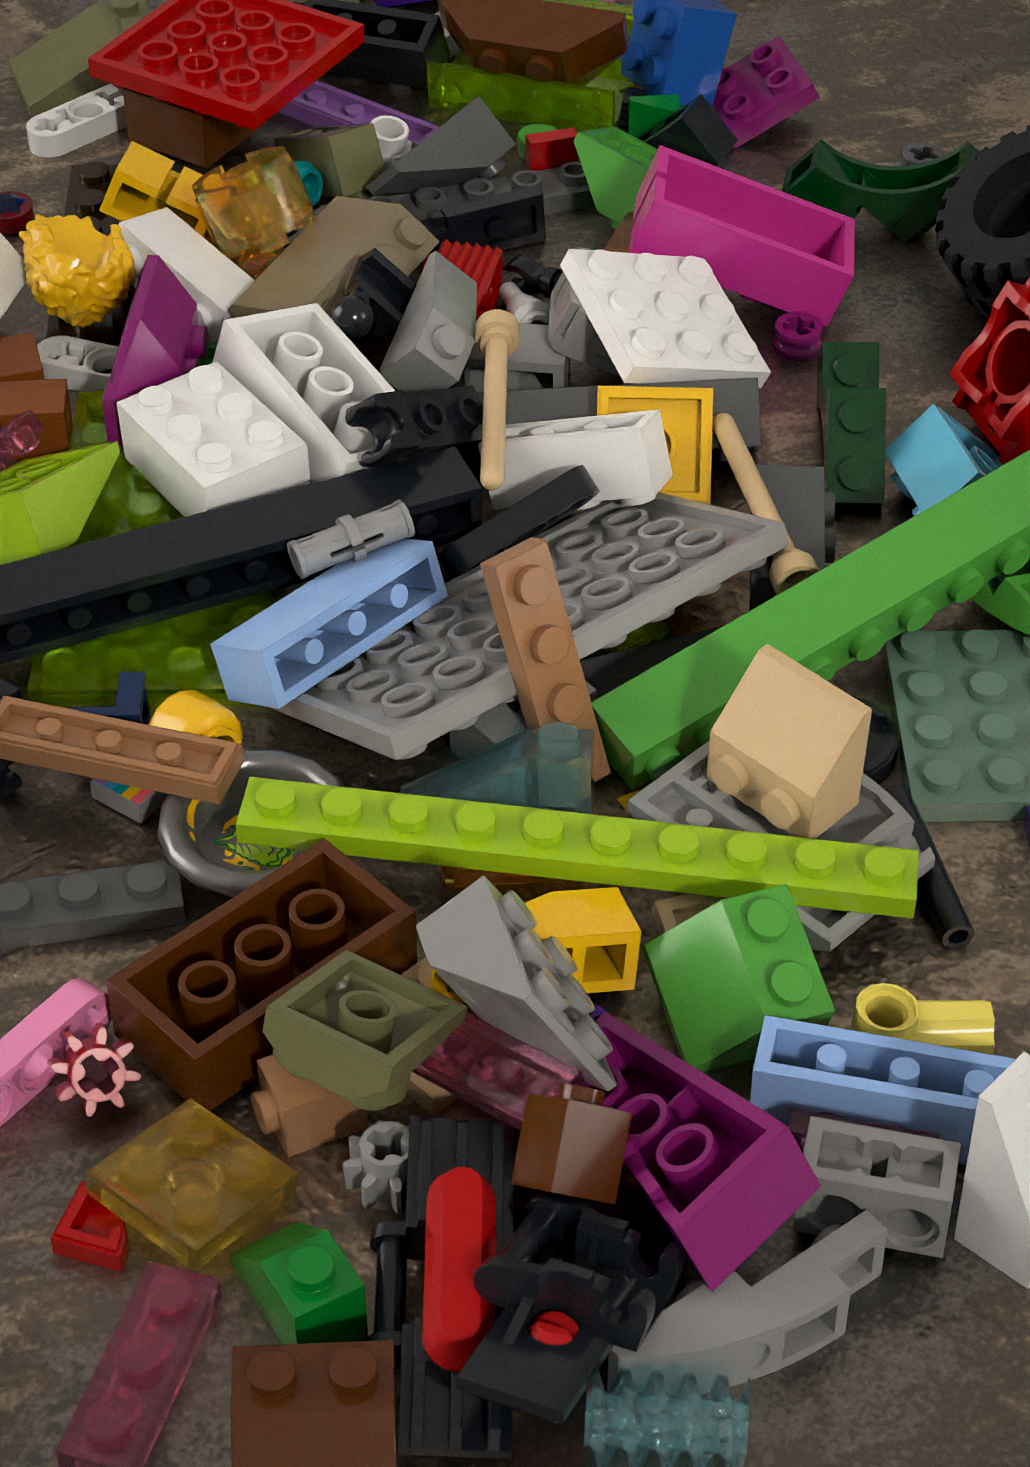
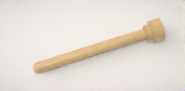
[475,309,520,491]
[712,413,820,595]

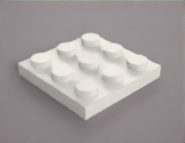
[560,249,771,388]

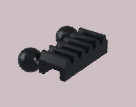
[330,248,453,388]

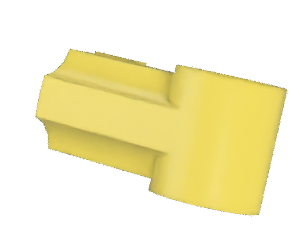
[850,983,995,1055]

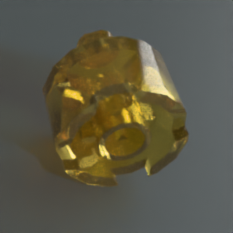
[192,146,317,259]

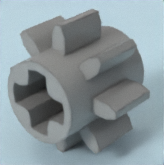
[343,1120,409,1214]

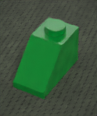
[230,1222,368,1344]

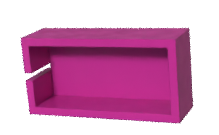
[629,145,855,326]

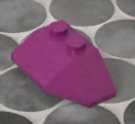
[102,255,209,446]

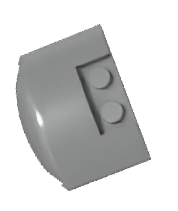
[627,740,935,952]

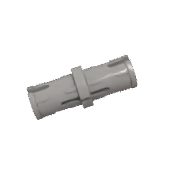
[287,499,415,579]

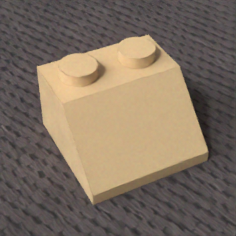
[706,644,872,839]

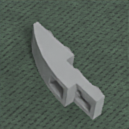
[607,1210,888,1402]

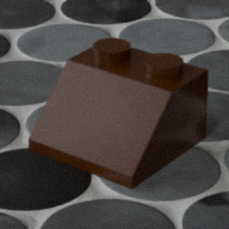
[230,1340,398,1467]

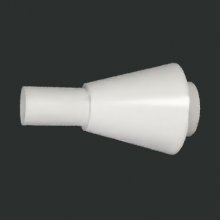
[498,282,550,325]

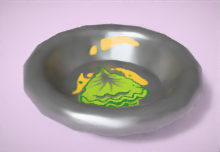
[157,750,345,897]

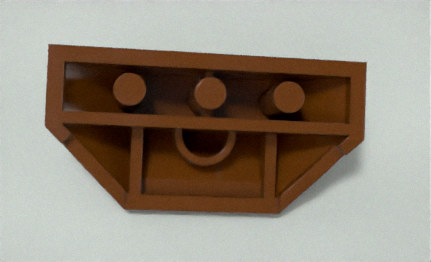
[437,0,629,91]

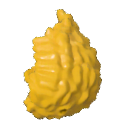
[19,214,136,328]

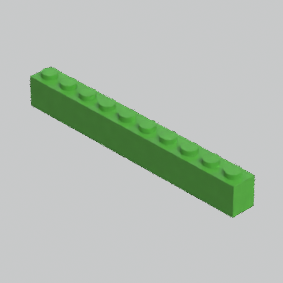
[591,450,1030,791]

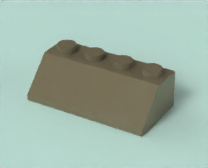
[227,196,440,318]

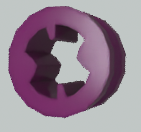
[773,312,823,362]

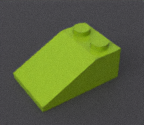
[0,441,120,565]

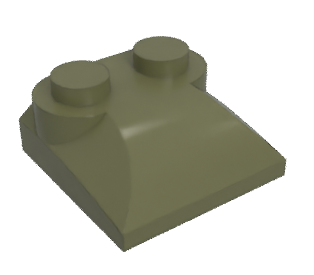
[263,950,468,1111]

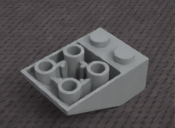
[416,875,617,1092]

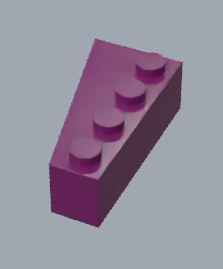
[562,1012,821,1292]

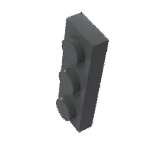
[0,860,186,951]

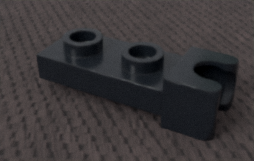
[345,385,483,467]

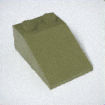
[9,0,151,116]

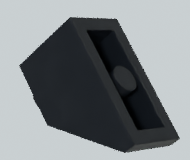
[637,94,738,169]

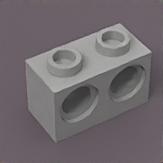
[793,1116,961,1258]

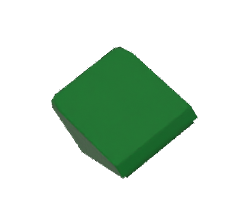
[628,94,681,138]

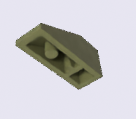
[273,123,386,200]

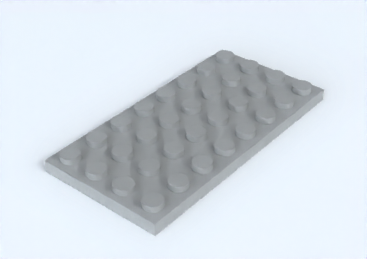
[269,492,789,760]

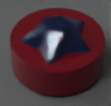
[0,191,35,235]

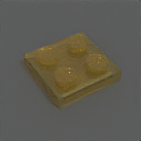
[86,1098,298,1272]

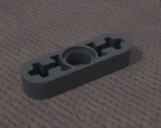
[438,465,600,579]

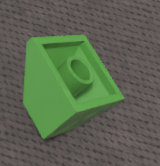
[574,126,658,236]

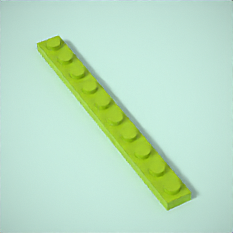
[236,777,919,919]

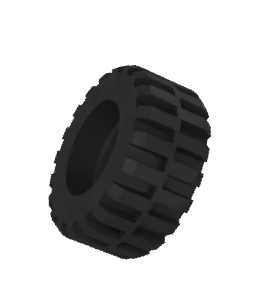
[935,125,1030,319]

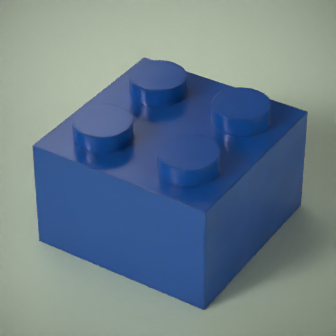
[621,0,737,106]

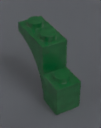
[782,139,980,243]
[817,342,886,506]

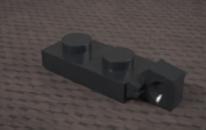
[420,186,546,255]

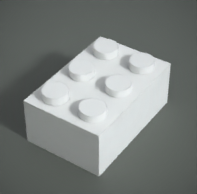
[116,361,311,517]

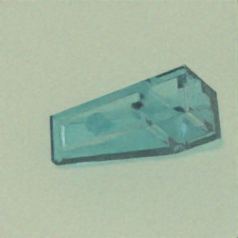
[400,722,595,814]

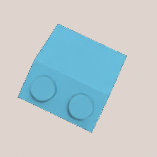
[885,403,1003,516]

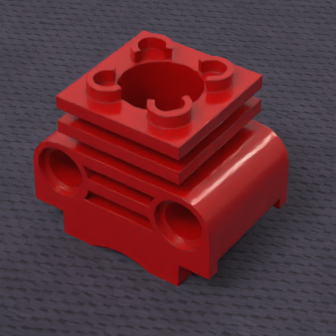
[949,277,1030,465]

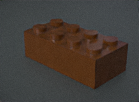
[106,838,418,1116]

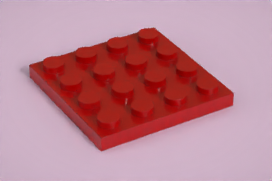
[88,0,364,130]

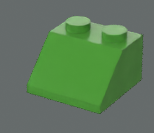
[643,884,835,1072]

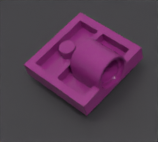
[712,36,820,149]

